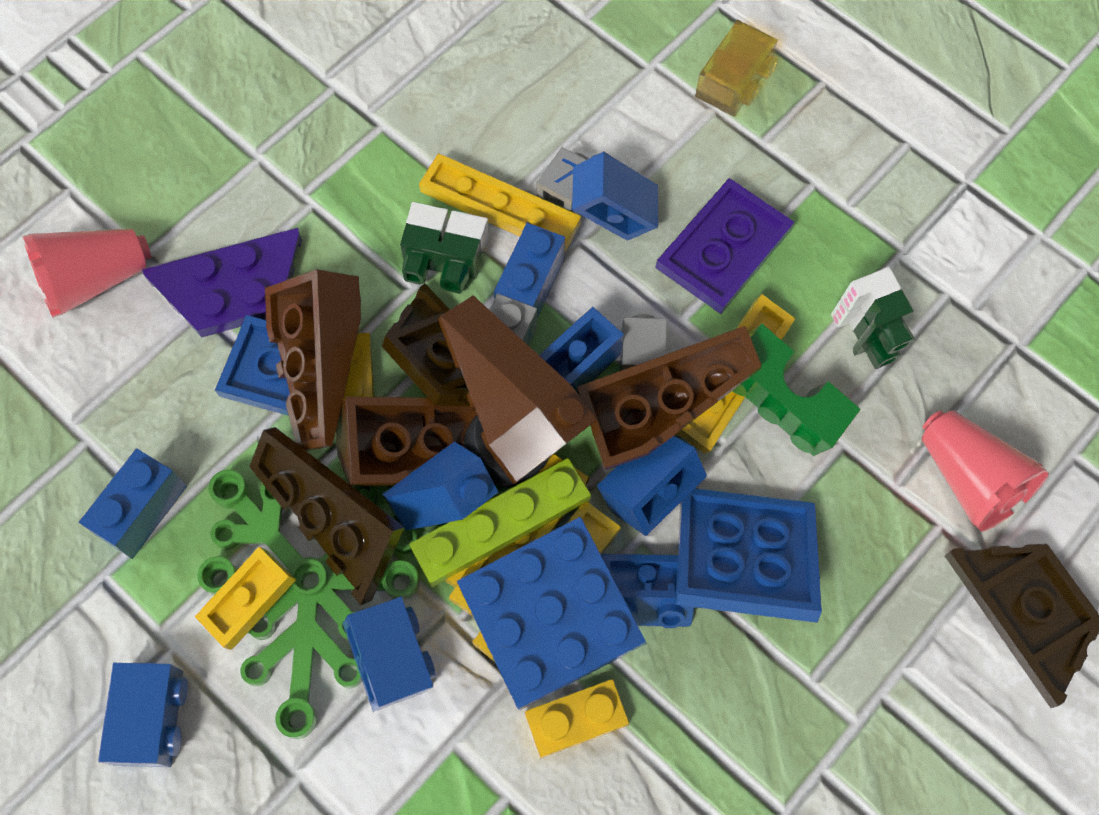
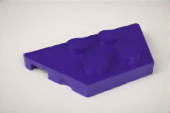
[142,228,302,338]

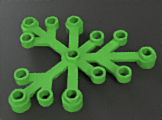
[197,469,419,739]

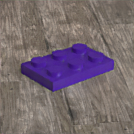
[655,178,795,314]

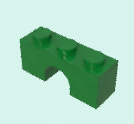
[733,323,861,456]

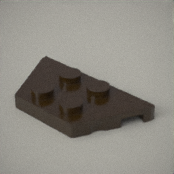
[382,284,470,406]
[944,544,1099,708]

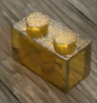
[695,19,778,117]

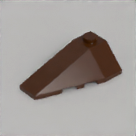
[265,269,361,451]
[438,295,597,484]
[577,326,762,470]
[336,397,477,486]

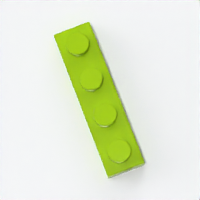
[409,458,591,587]

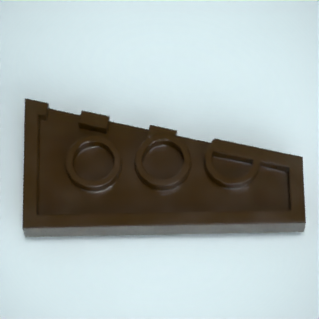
[249,427,404,606]

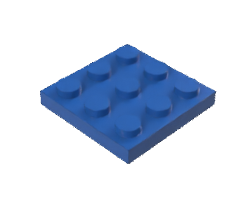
[675,488,822,623]
[457,516,647,710]

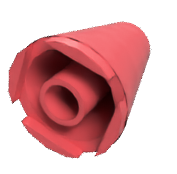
[22,229,152,318]
[922,410,1049,532]

